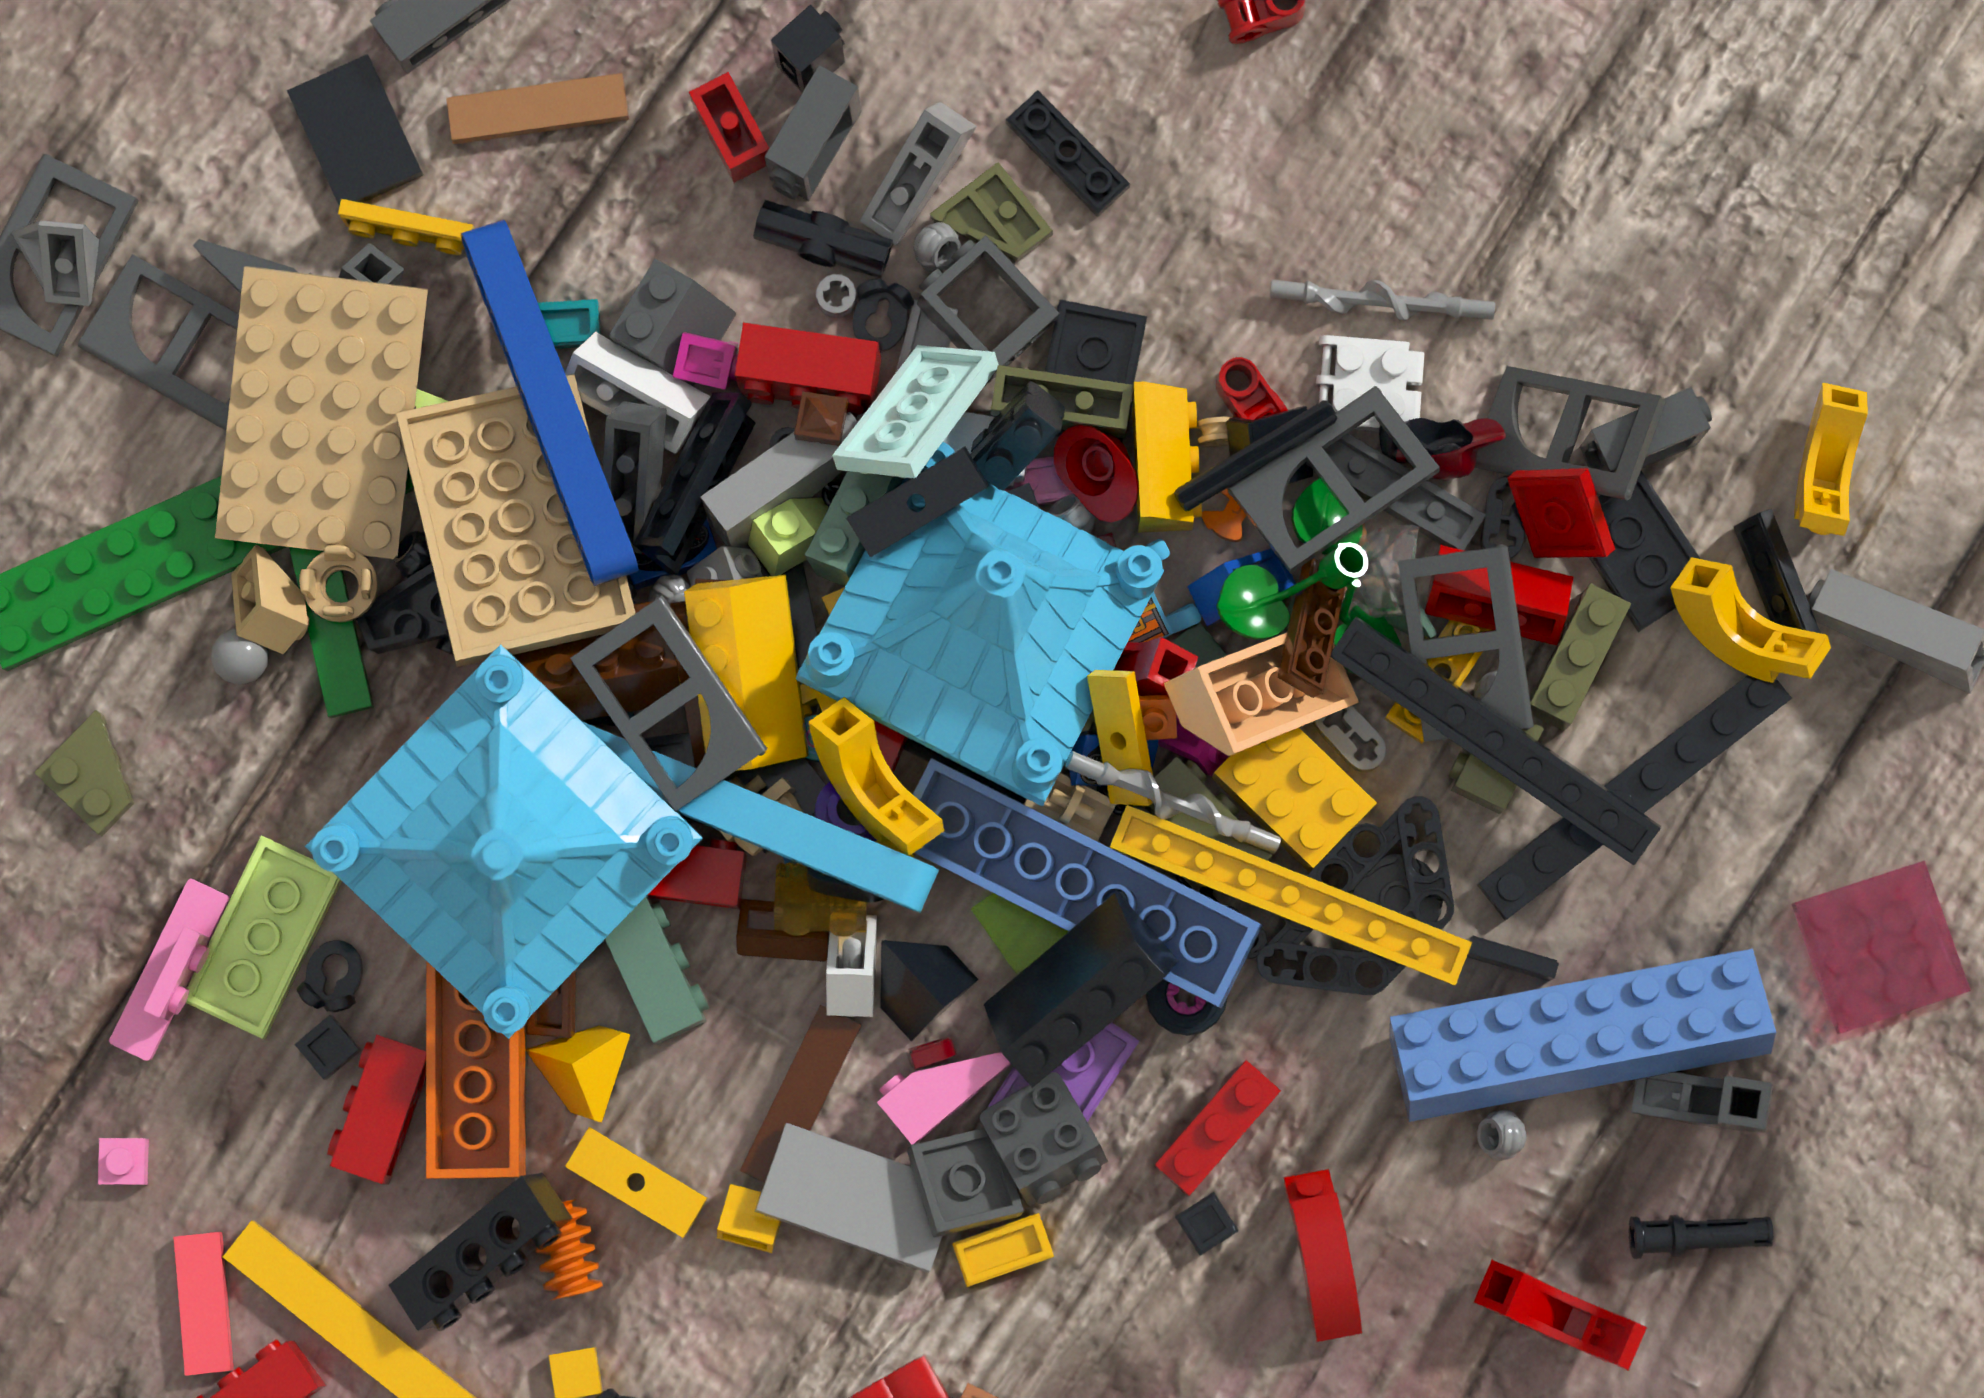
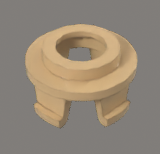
[299,545,378,622]

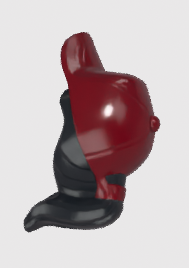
[1379,418,1506,481]

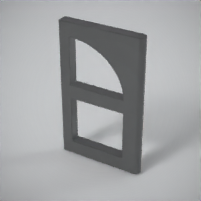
[0,154,139,357]
[78,254,239,430]
[1475,366,1666,500]
[1227,386,1440,574]
[1398,544,1534,742]
[570,595,767,812]

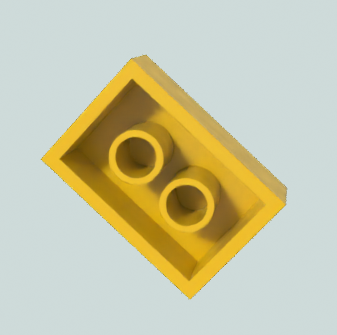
[1212,728,1377,873]

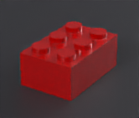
[735,322,882,418]

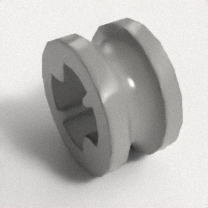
[816,274,857,318]

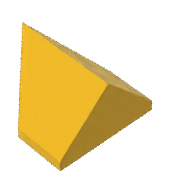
[526,1025,630,1123]

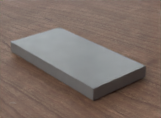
[755,1123,942,1273]

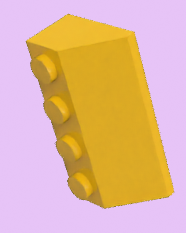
[684,575,809,771]

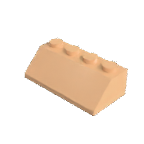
[1164,633,1359,756]

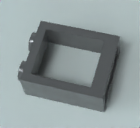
[765,65,862,201]
[917,235,1060,382]
[1580,387,1712,473]

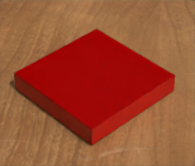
[1507,468,1615,558]

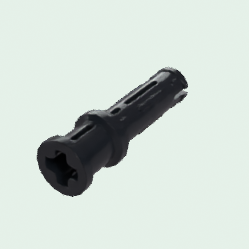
[1628,1215,1774,1259]

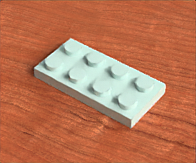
[832,345,999,478]

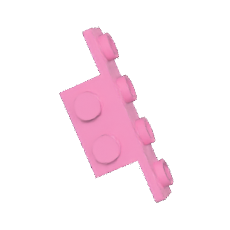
[109,879,230,1061]

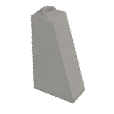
[700,412,858,549]
[1809,569,1984,694]

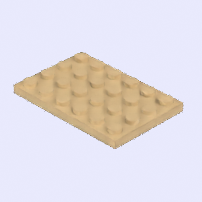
[215,266,428,559]
[396,374,636,667]

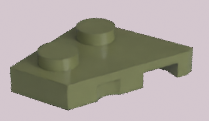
[930,162,1053,262]
[34,710,134,836]

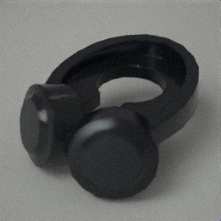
[853,279,914,353]
[297,940,363,1012]

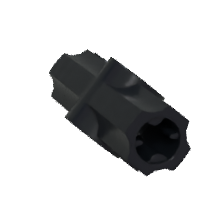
[753,200,893,279]

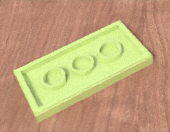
[186,835,342,1040]

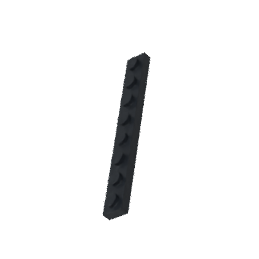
[1331,616,1661,866]
[1477,675,1792,921]

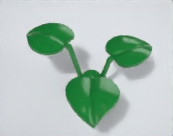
[1216,478,1402,675]

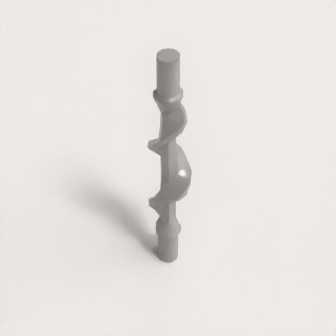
[1270,280,1495,320]
[1065,751,1281,854]

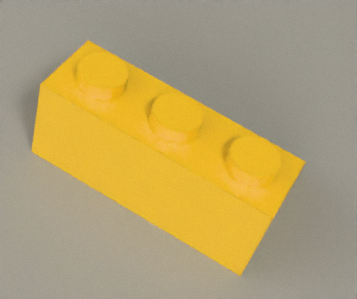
[1132,381,1202,533]

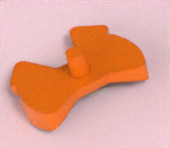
[1201,488,1246,542]

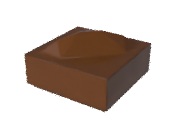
[794,391,849,446]

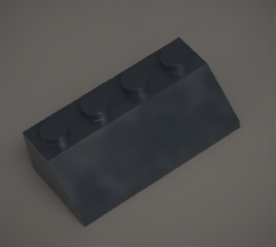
[983,891,1178,1088]

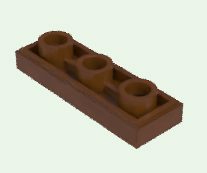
[1277,558,1345,698]

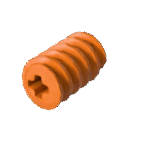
[535,1199,603,1301]

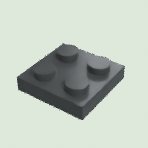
[907,1128,1024,1238]

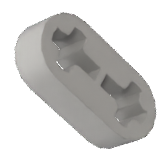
[1313,705,1386,772]

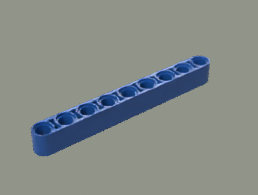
[461,220,638,586]

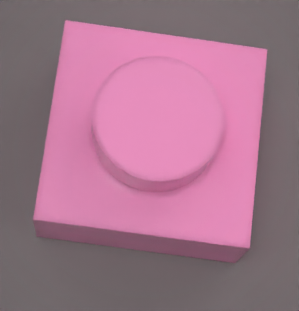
[98,1138,149,1185]

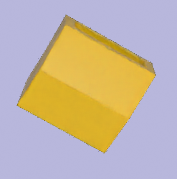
[717,1184,782,1253]

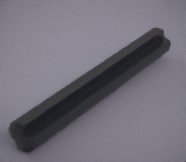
[1174,400,1338,511]

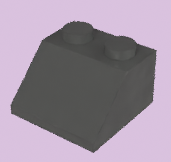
[609,258,736,386]

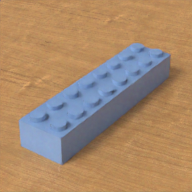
[913,758,1263,1008]
[1389,948,1776,1122]

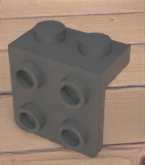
[980,1072,1108,1207]

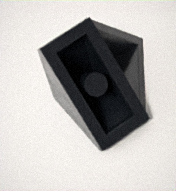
[880,940,979,1042]

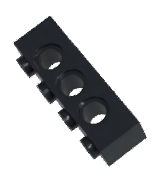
[388,1173,573,1331]

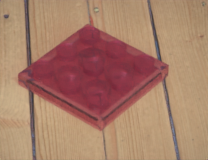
[1792,860,1971,1034]

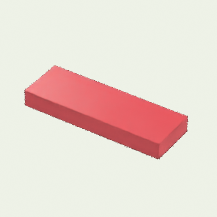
[173,1232,234,1376]

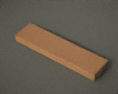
[446,73,629,144]

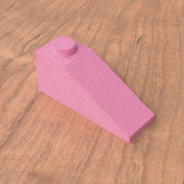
[877,1052,1011,1145]

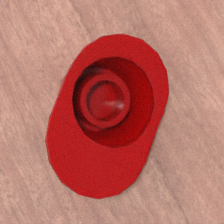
[1053,425,1139,523]

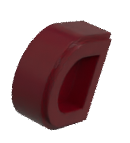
[906,1037,956,1069]

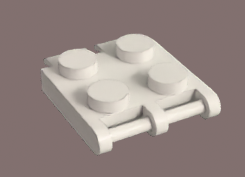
[1316,335,1424,431]

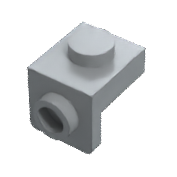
[686,545,763,587]

